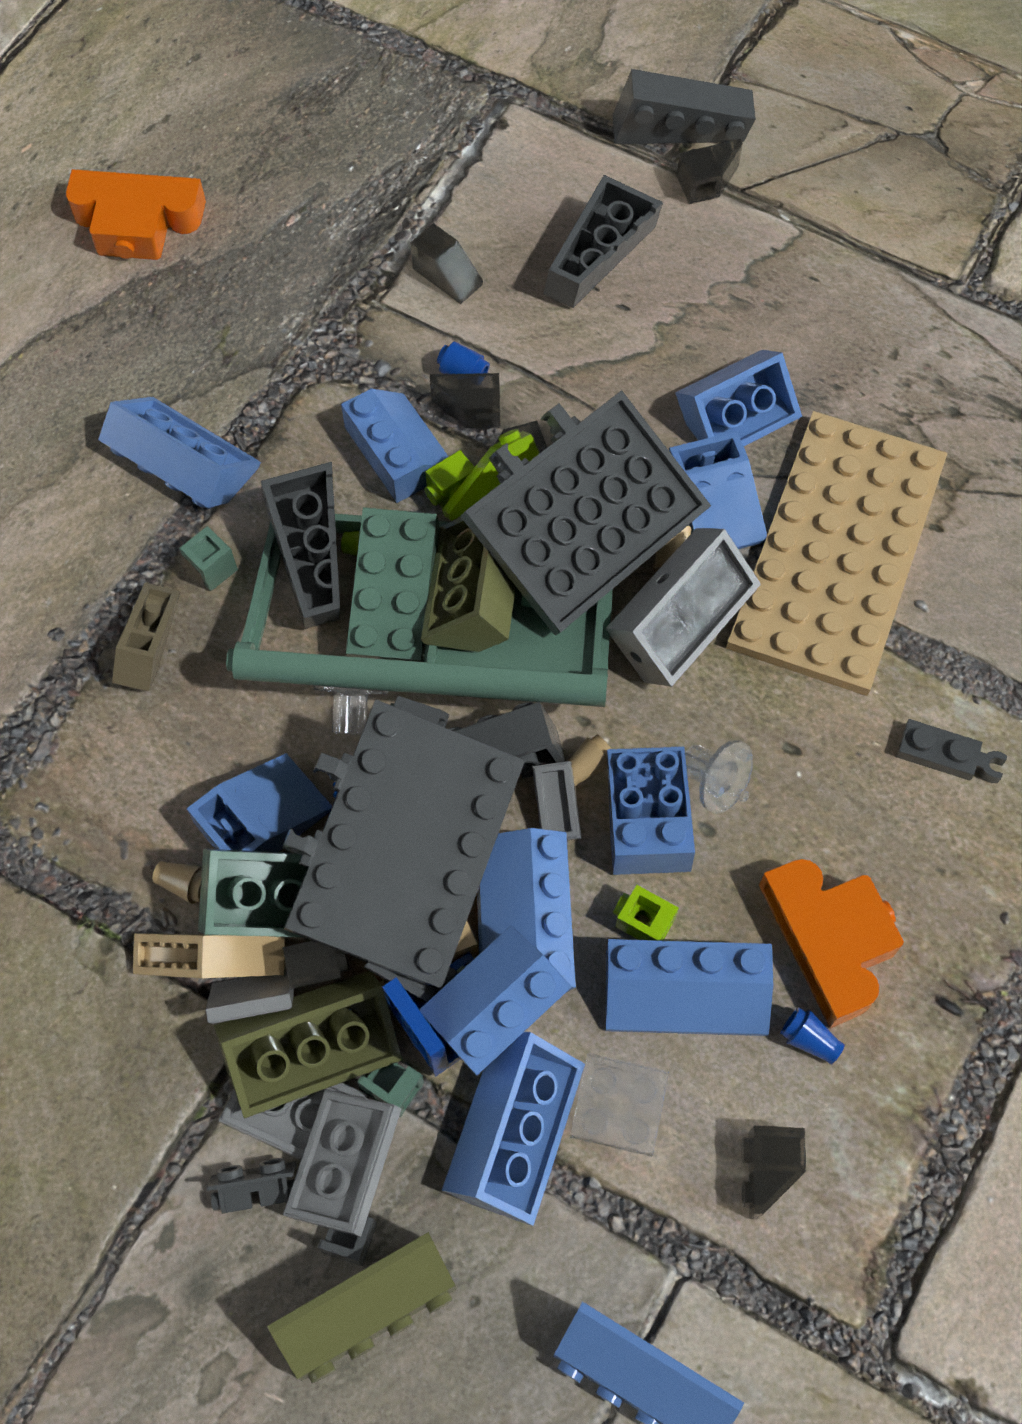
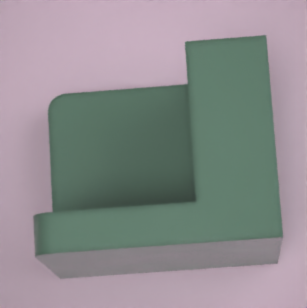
[179,526,238,591]
[357,1063,424,1117]

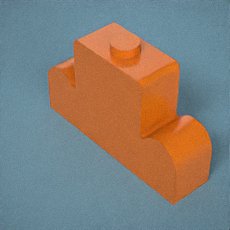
[66,169,206,260]
[759,859,904,1028]

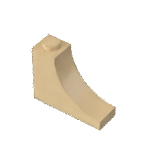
[133,933,286,978]

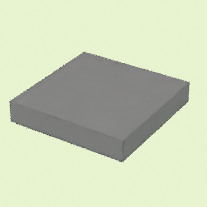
[206,969,294,1024]

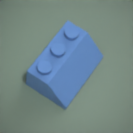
[675,350,802,446]
[341,389,449,503]
[419,925,572,1075]

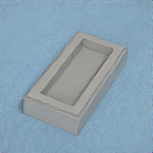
[532,761,582,841]

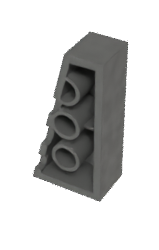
[612,69,756,144]
[543,175,663,308]
[261,462,340,629]
[450,701,566,779]

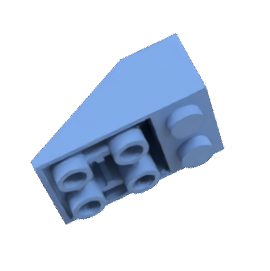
[669,431,767,549]
[607,747,695,875]
[186,753,332,852]

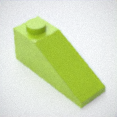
[442,429,540,521]

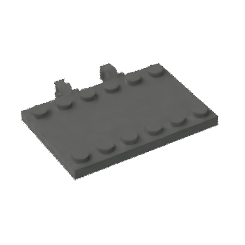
[461,390,711,636]
[282,700,525,990]

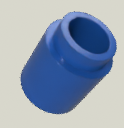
[437,341,490,388]

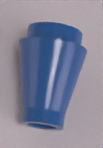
[780,1007,845,1064]

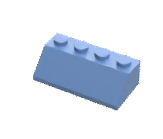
[98,397,261,508]
[477,828,576,992]
[605,939,773,1036]
[442,1032,585,1226]
[553,1302,744,1424]

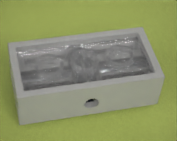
[606,528,761,687]

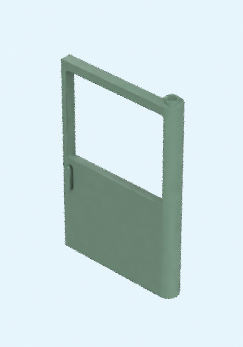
[226,514,613,707]

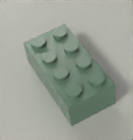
[346,507,440,662]
[198,849,308,937]

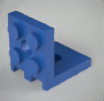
[382,952,474,1077]

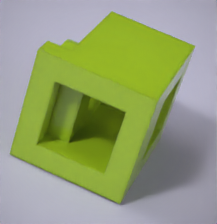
[424,450,474,509]
[613,884,679,941]

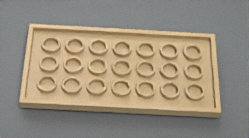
[726,411,947,696]

